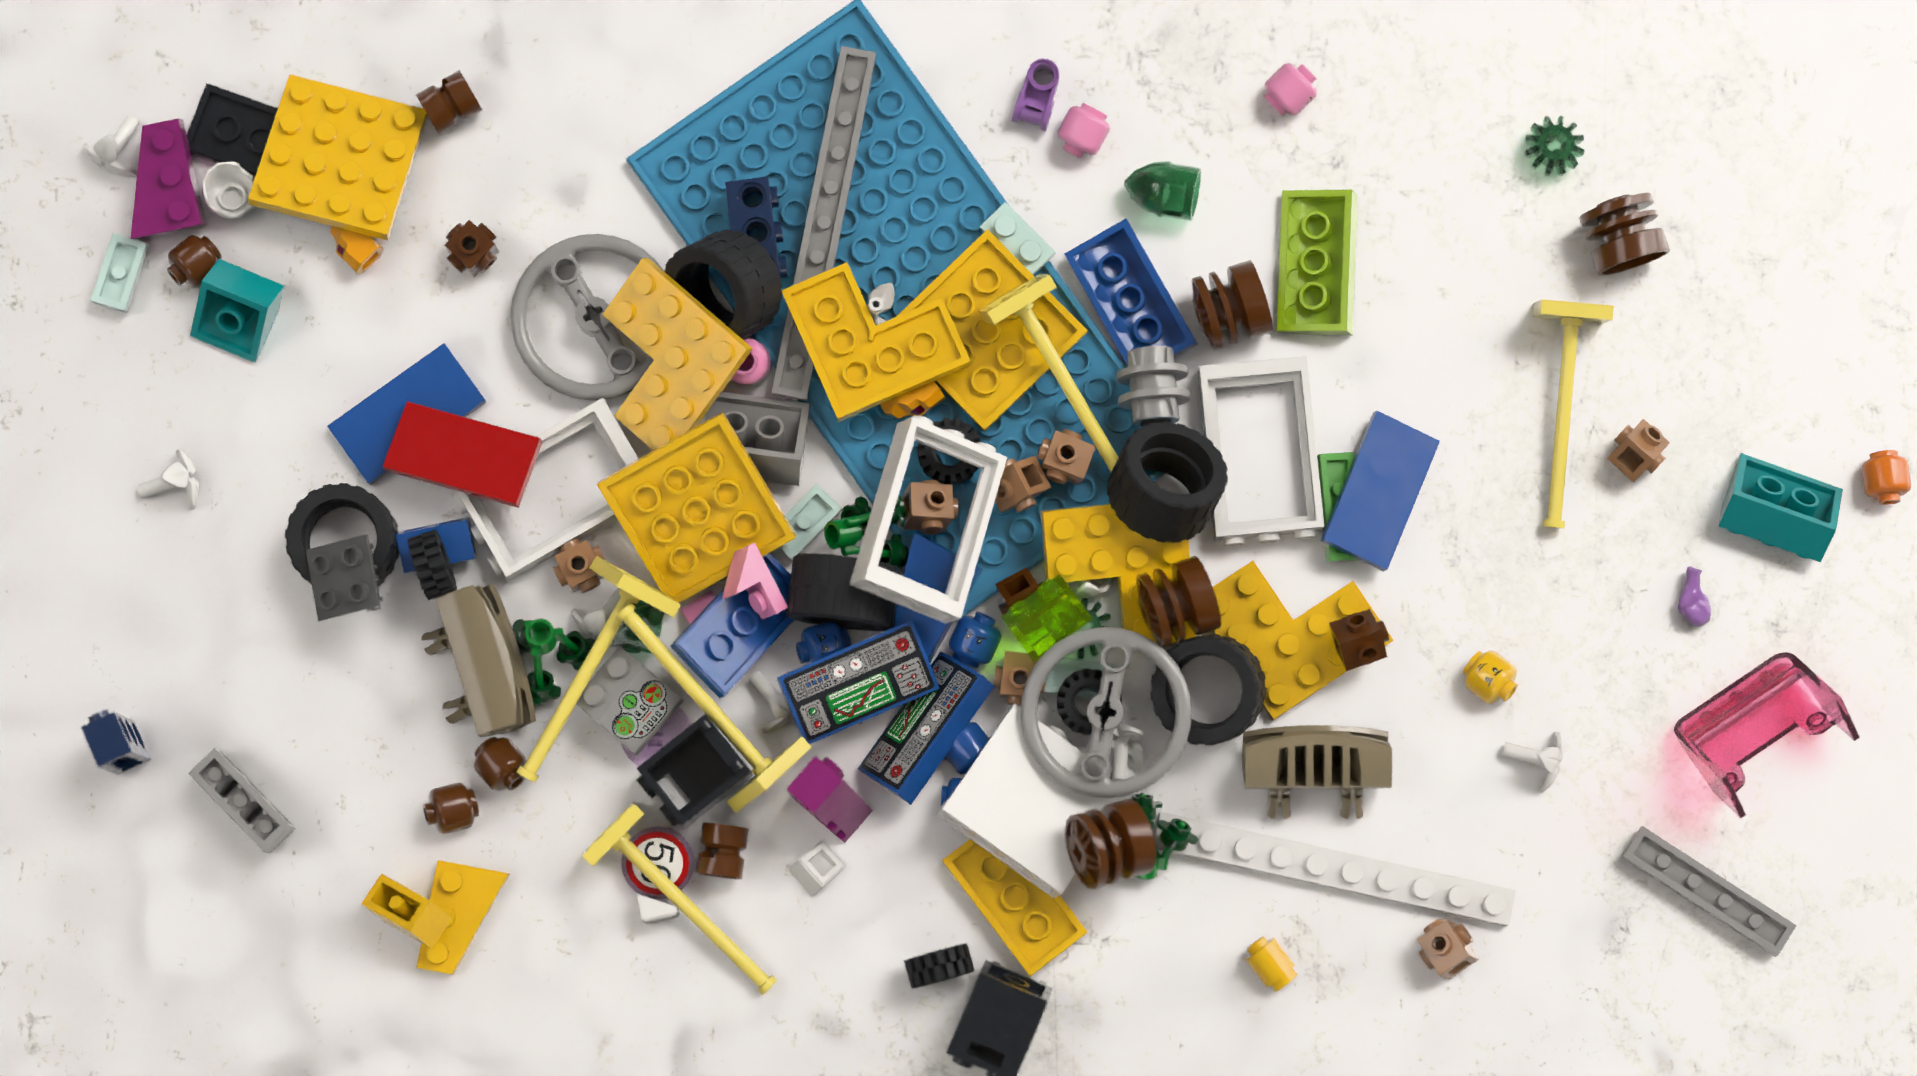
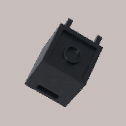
[636,714,753,829]
[946,960,1053,1076]

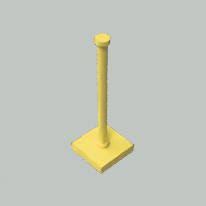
[979,274,1119,472]
[1532,299,1614,528]
[516,555,681,782]
[615,602,811,813]
[582,802,777,995]

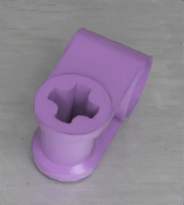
[1012,58,1059,131]

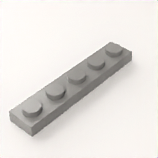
[1622,826,1797,957]

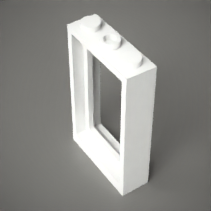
[1198,356,1324,546]
[452,398,638,581]
[850,416,1007,624]

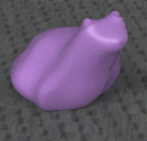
[1678,566,1711,626]

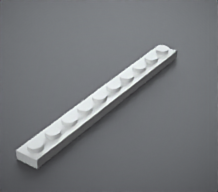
[1154,812,1516,926]

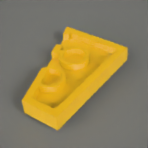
[416,860,510,975]

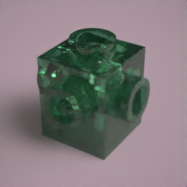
[612,600,665,653]

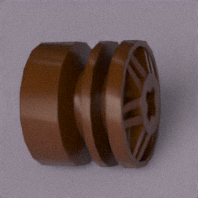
[1579,192,1670,276]
[1191,260,1273,350]
[1136,556,1221,648]
[1065,799,1156,889]

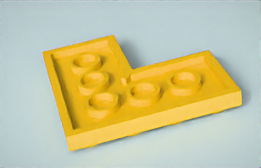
[602,258,753,451]
[781,262,972,422]
[1040,504,1196,644]
[1213,561,1393,720]
[942,839,1088,977]

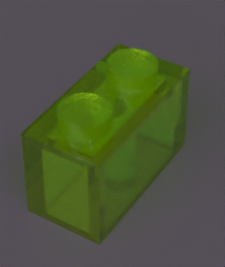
[1001,574,1093,662]

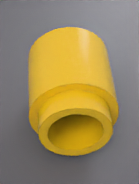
[1245,936,1298,992]

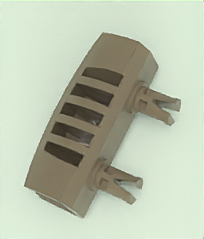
[421,583,536,737]
[1242,725,1392,819]

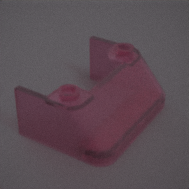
[1674,652,1860,819]

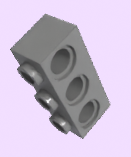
[188,748,296,853]

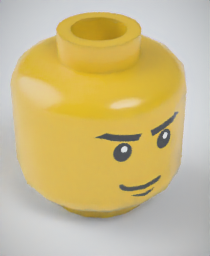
[1463,650,1518,704]

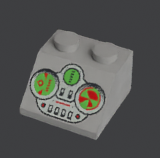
[576,646,684,756]

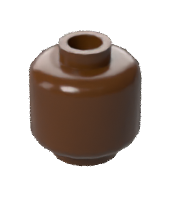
[167,235,222,288]
[474,737,527,791]
[423,783,479,834]

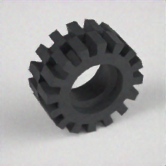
[918,418,981,485]
[407,529,457,600]
[1057,668,1122,736]
[904,943,975,989]

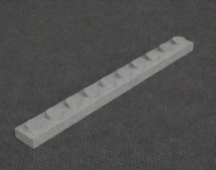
[771,46,877,401]

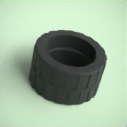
[664,229,782,339]
[1107,421,1228,543]
[285,483,400,587]
[786,553,901,631]
[1150,634,1267,746]

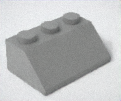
[697,392,810,486]

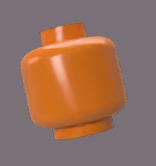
[1862,450,1911,505]

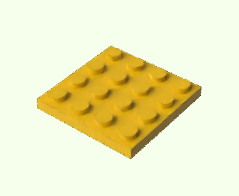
[248,74,428,241]
[896,229,1088,432]
[597,412,796,603]

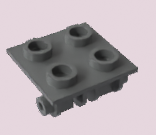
[306,534,383,621]

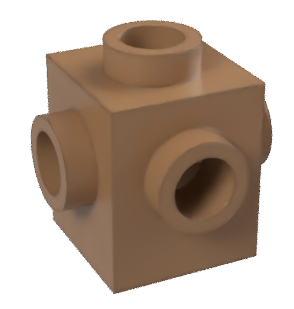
[1607,419,1670,483]
[1037,429,1096,486]
[995,455,1051,513]
[901,480,958,535]
[553,538,605,593]
[994,650,1045,706]
[1416,919,1479,980]

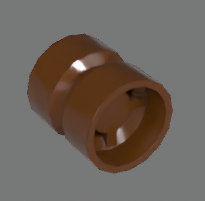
[416,70,482,135]
[696,822,749,880]

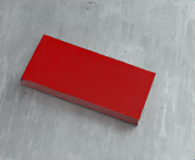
[382,401,543,508]

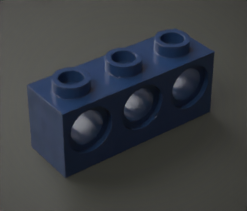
[725,176,788,288]
[81,709,151,775]

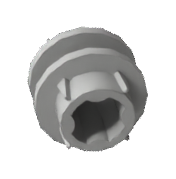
[1116,346,1191,427]

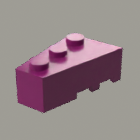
[130,118,206,239]
[786,756,873,843]

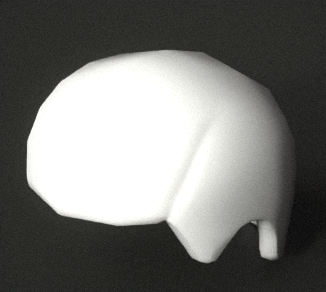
[202,162,254,220]

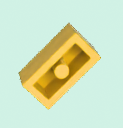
[361,873,452,949]

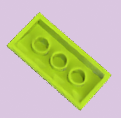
[1277,189,1358,336]

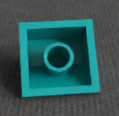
[190,259,284,363]

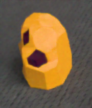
[330,226,384,275]
[881,381,945,419]

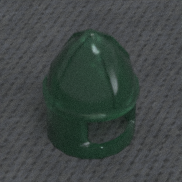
[1124,161,1201,221]

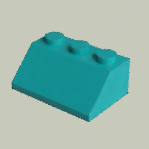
[1718,453,1843,562]

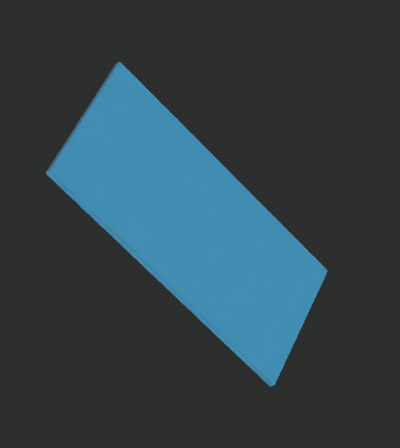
[626,0,1166,622]

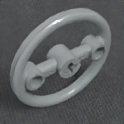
[510,234,664,400]
[1021,627,1192,798]

